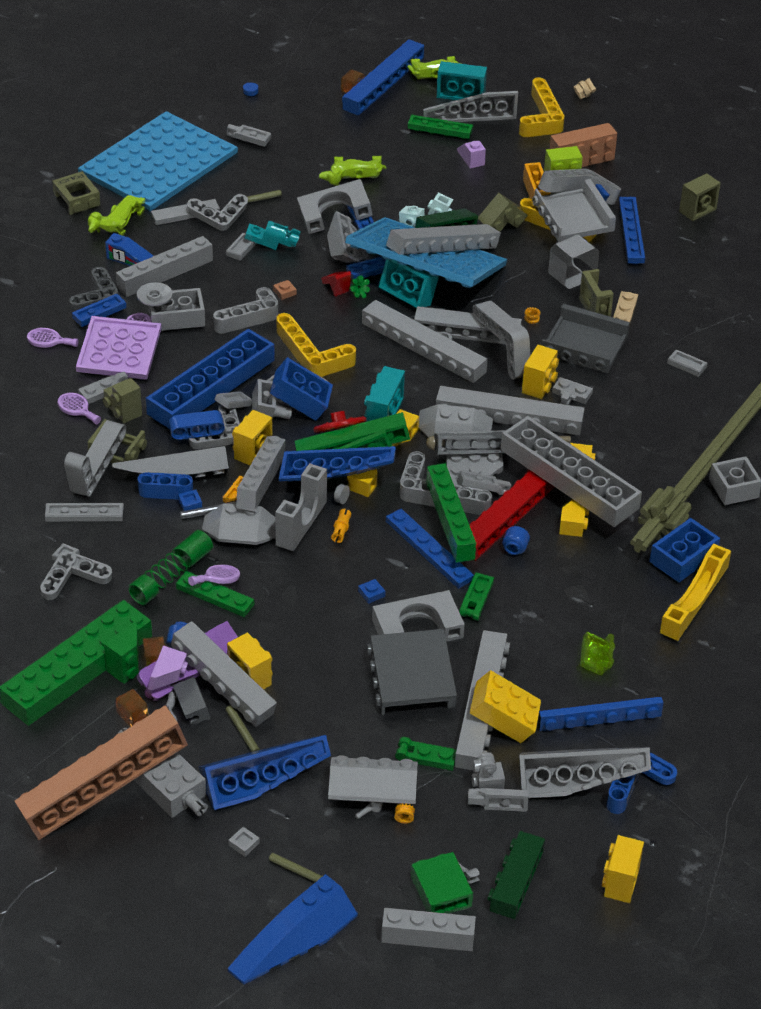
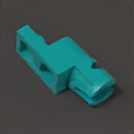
[244,221,301,250]

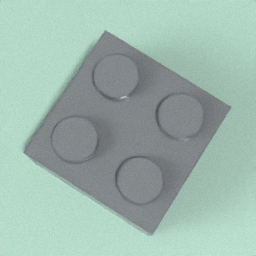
[709,456,761,505]

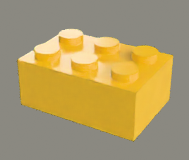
[470,670,541,743]

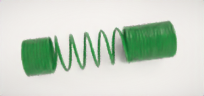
[129,530,213,605]

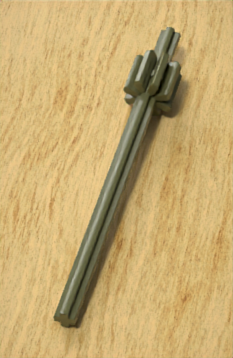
[630,382,761,553]

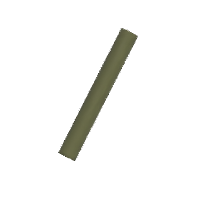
[237,190,282,205]
[225,705,260,752]
[269,853,323,882]

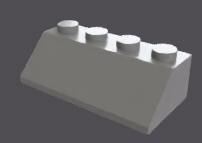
[328,756,418,804]

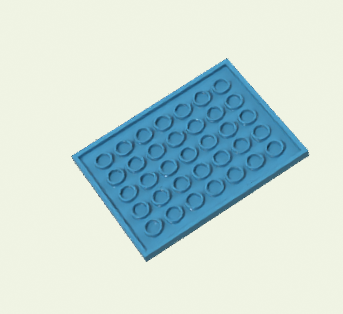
[78,111,238,211]
[345,217,507,288]

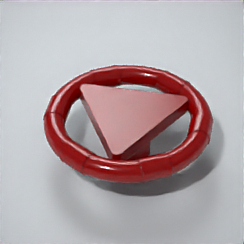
[314,411,366,433]

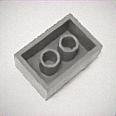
[148,288,205,331]

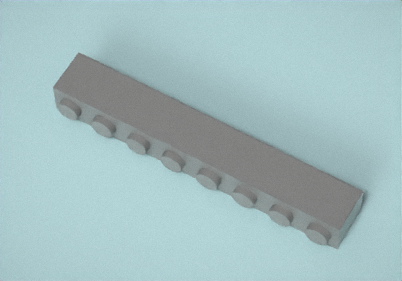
[386,224,501,255]
[362,300,487,383]
[436,386,585,436]
[455,630,510,770]

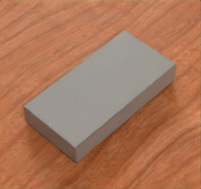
[226,233,256,261]
[667,350,707,377]
[215,392,252,409]

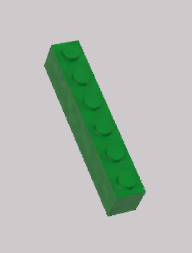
[295,412,410,451]
[426,463,476,563]

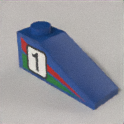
[105,233,154,266]

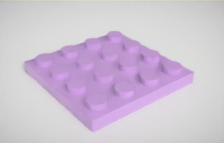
[76,316,162,380]

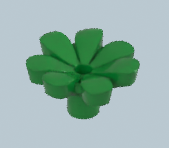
[349,276,370,298]

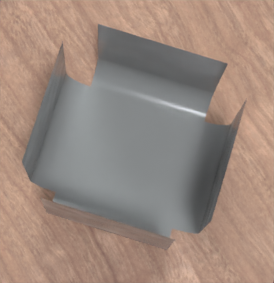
[548,234,599,289]

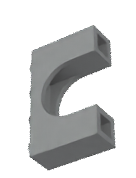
[297,179,373,234]
[275,463,327,551]
[372,590,465,642]

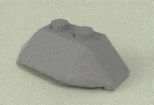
[327,211,366,263]
[419,404,493,438]
[202,503,276,545]

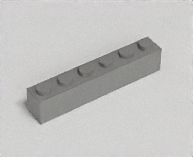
[116,236,213,297]
[414,306,522,344]
[236,436,286,512]
[171,621,277,727]

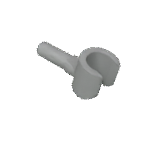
[355,802,383,819]
[458,862,480,884]

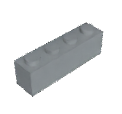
[381,908,476,951]

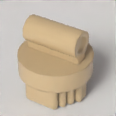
[574,78,597,99]

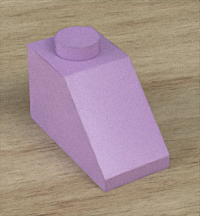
[457,141,486,168]
[148,646,188,690]

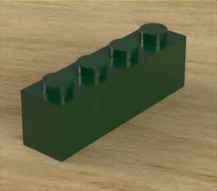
[415,208,478,228]
[488,831,545,920]

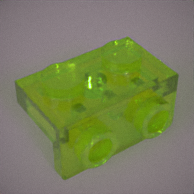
[580,632,615,675]

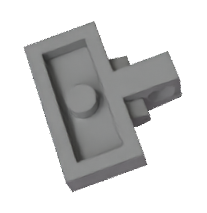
[552,377,593,405]

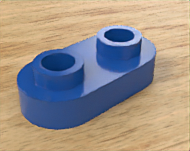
[641,753,677,785]

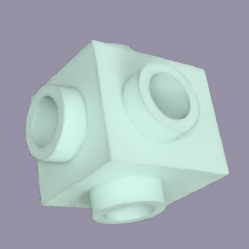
[427,192,453,215]
[399,205,425,227]

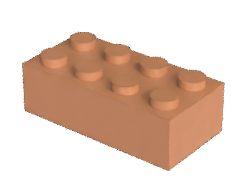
[549,123,617,167]

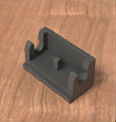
[173,677,211,724]

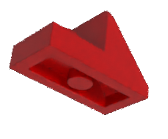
[321,271,351,296]

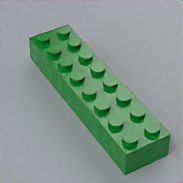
[0,600,152,726]

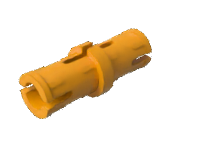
[331,509,351,543]

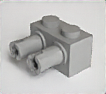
[252,379,292,420]

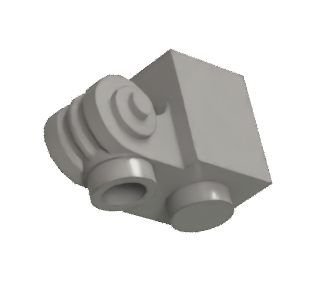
[472,752,505,789]

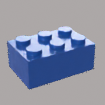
[270,357,333,421]
[650,518,720,582]

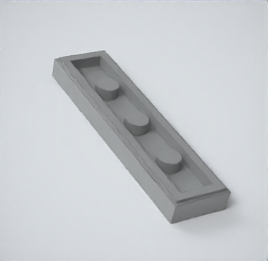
[151,199,220,225]
[45,503,124,522]

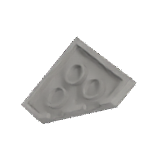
[446,453,503,486]

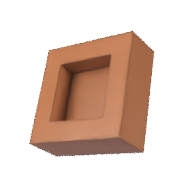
[273,280,297,300]

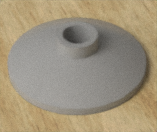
[137,282,172,306]

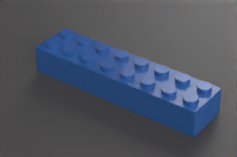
[146,328,275,429]

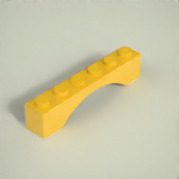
[347,409,419,497]
[559,443,595,537]
[660,543,731,641]

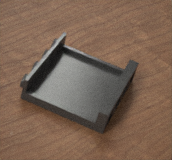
[542,304,630,373]
[367,629,457,715]

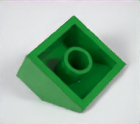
[104,622,139,684]

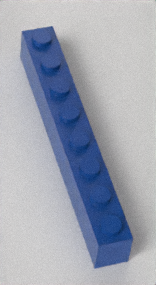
[342,39,424,116]

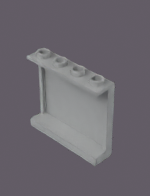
[532,179,616,242]

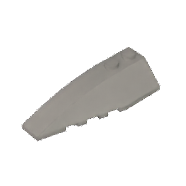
[423,91,518,122]
[112,446,229,478]
[520,747,651,798]

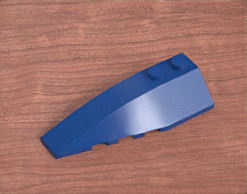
[279,446,396,481]
[198,735,331,810]
[228,874,358,985]

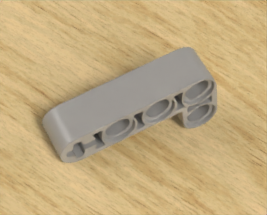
[213,287,278,334]

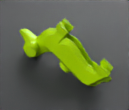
[407,56,462,79]
[319,156,387,186]
[88,195,145,236]

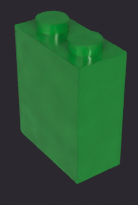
[411,852,473,914]

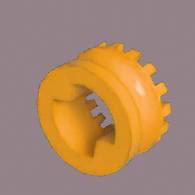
[524,307,540,324]
[394,803,415,824]

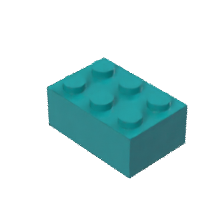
[437,61,487,100]
[379,259,439,308]
[364,366,405,422]

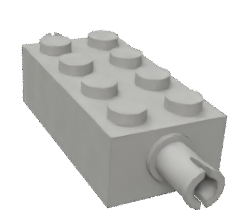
[118,728,208,818]

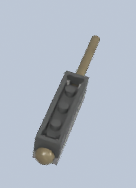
[426,430,571,455]

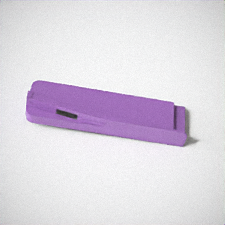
[137,621,238,701]

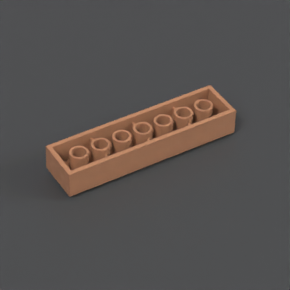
[15,705,188,840]

